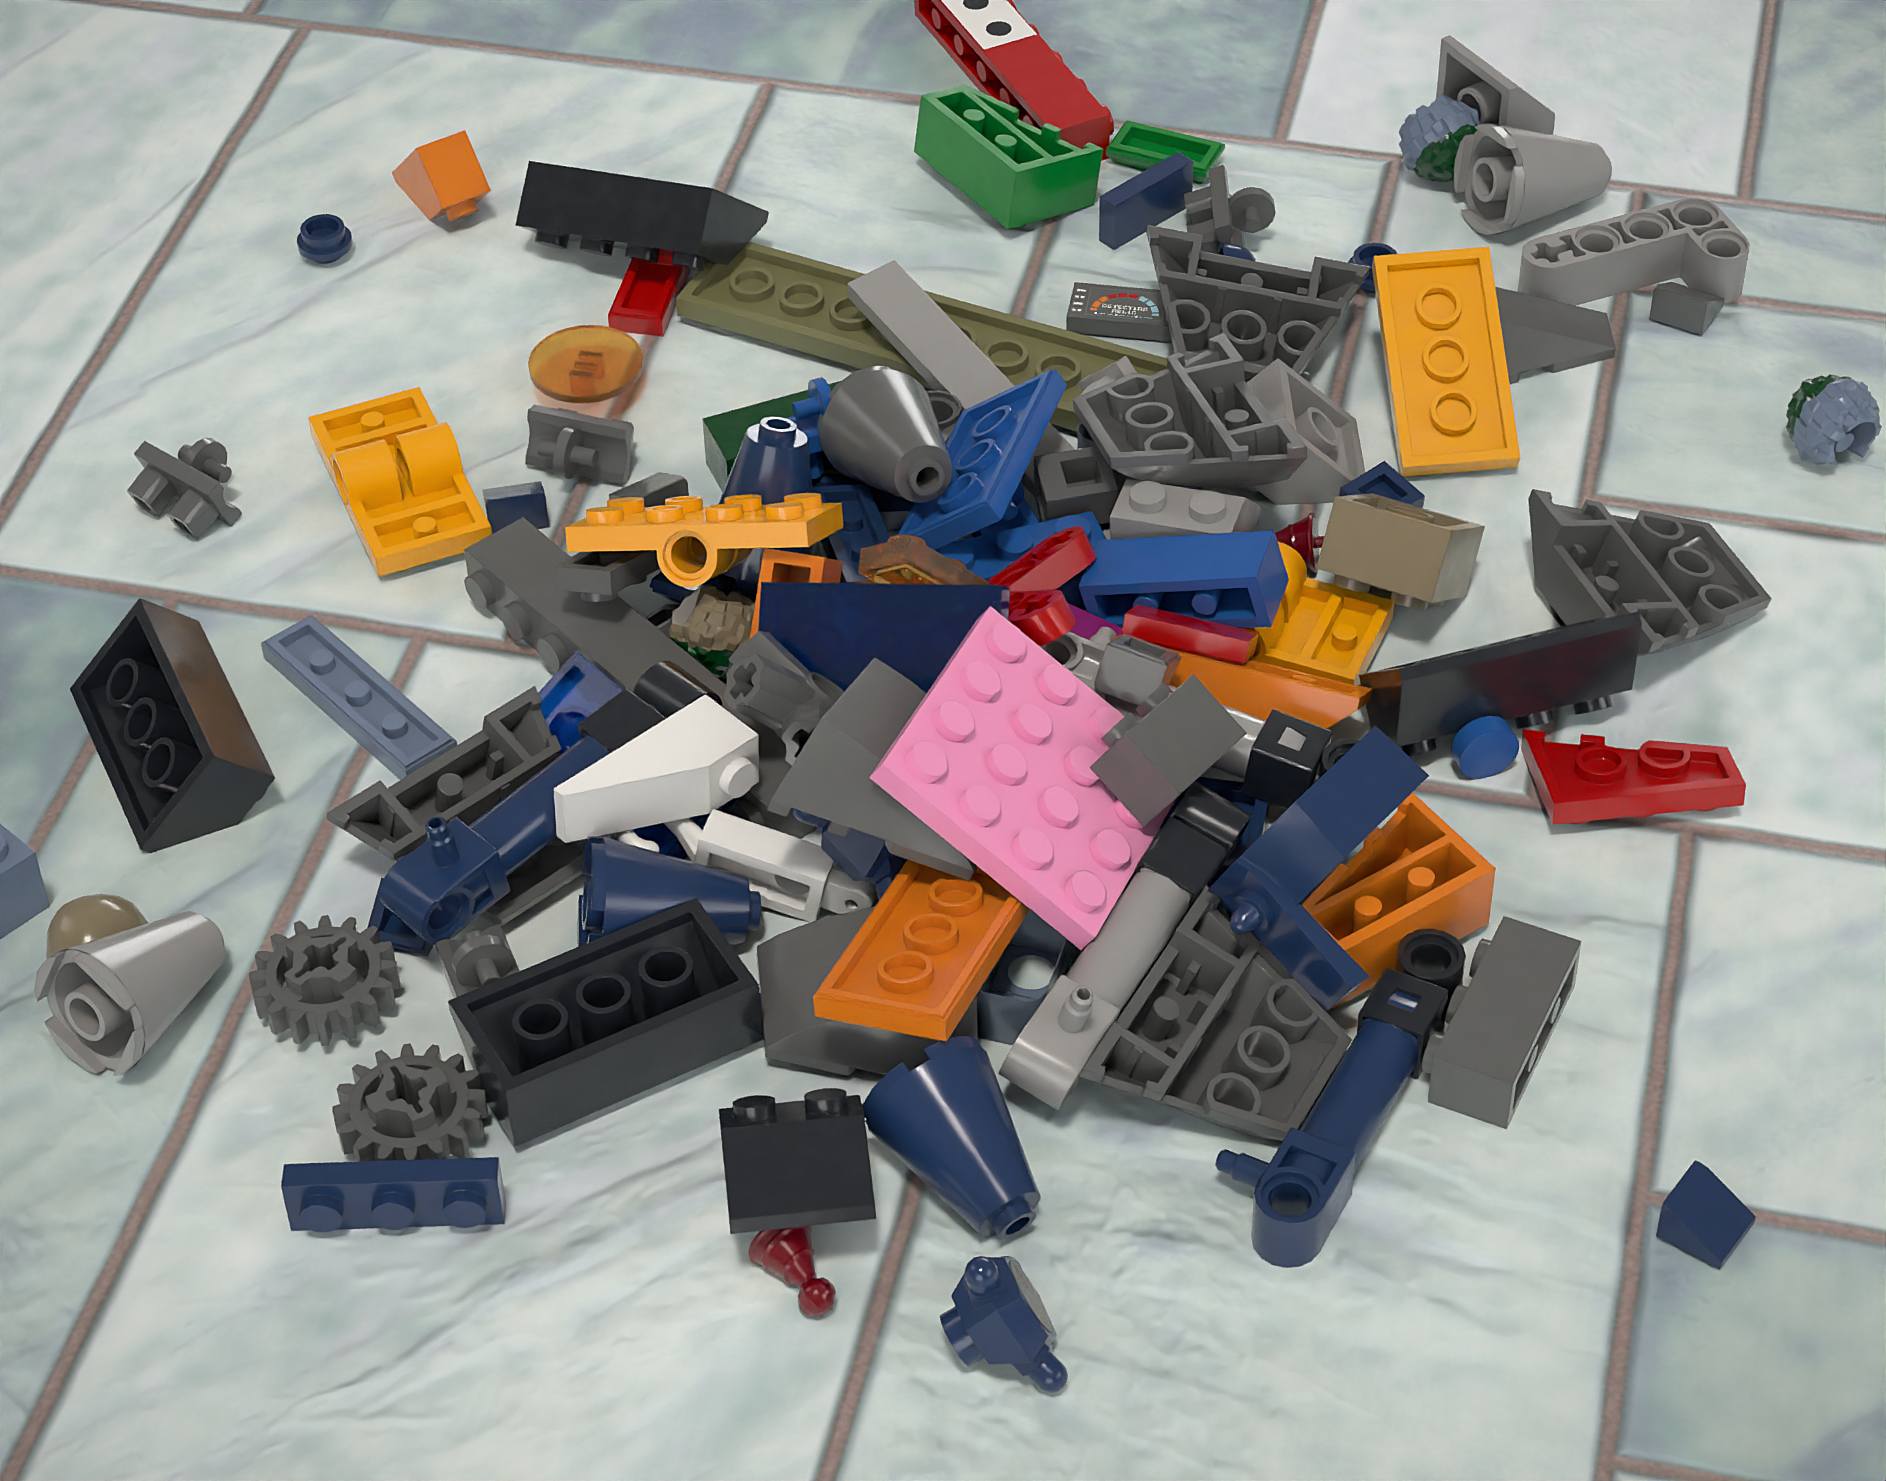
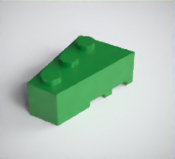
[914,84,1103,229]

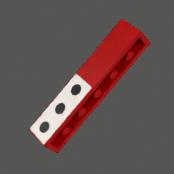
[914,0,1114,161]

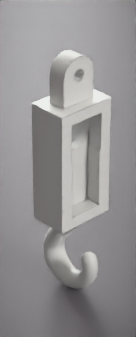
[615,809,876,922]

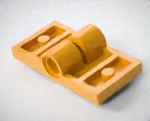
[308,387,492,577]
[565,493,843,587]
[1242,542,1394,685]

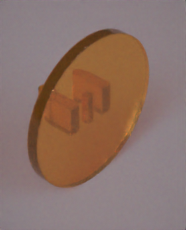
[528,325,643,403]

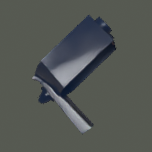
[1207,725,1429,1012]

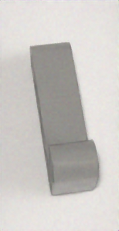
[1518,197,1750,306]

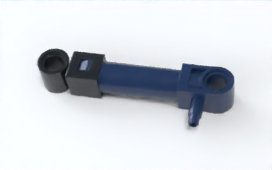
[380,661,722,945]
[1215,929,1466,1268]

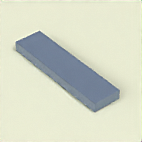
[261,615,457,780]

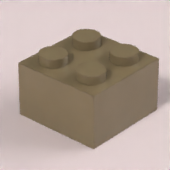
[1316,493,1485,610]

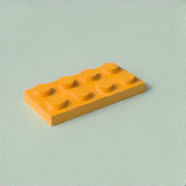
[1372,247,1520,477]

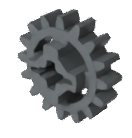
[249,915,401,1046]
[332,1043,488,1162]

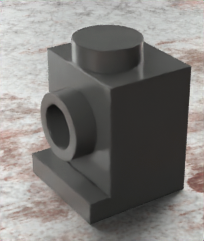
[1034,446,1125,524]

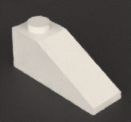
[554,694,759,843]

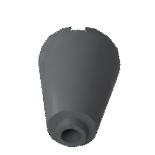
[817,365,952,503]

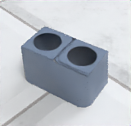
[976,909,1074,1046]

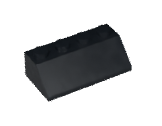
[515,161,769,271]
[70,598,275,853]
[1359,611,1642,756]
[448,898,764,1147]

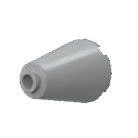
[1454,124,1612,235]
[34,911,225,1076]

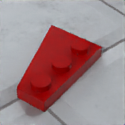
[1521,729,1746,825]

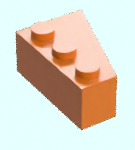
[1302,792,1496,1010]

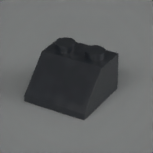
[719,1088,876,1234]

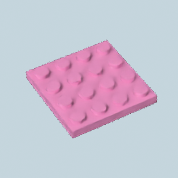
[869,606,1177,950]

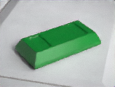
[1106,120,1225,184]

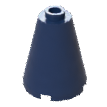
[714,417,820,594]
[577,836,761,947]
[862,1036,1041,1239]

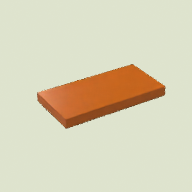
[813,860,1030,1042]

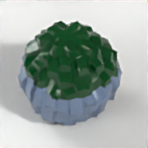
[1399,95,1481,182]
[1786,374,1882,465]

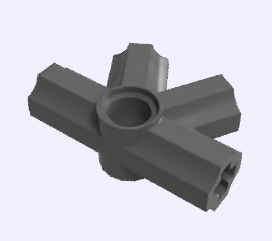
[722,631,844,765]

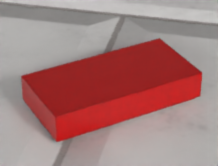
[608,255,690,337]
[1121,604,1259,665]

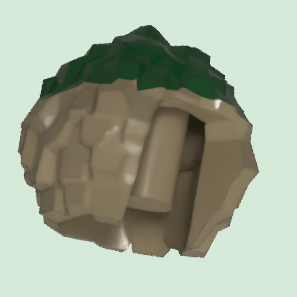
[668,585,756,680]

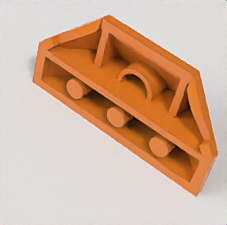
[1113,634,1373,729]

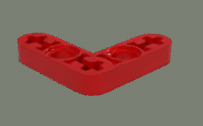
[943,526,1097,647]

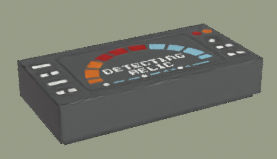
[1066,282,1172,342]

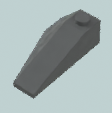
[1495,287,1616,384]

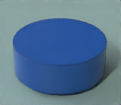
[1451,716,1519,779]

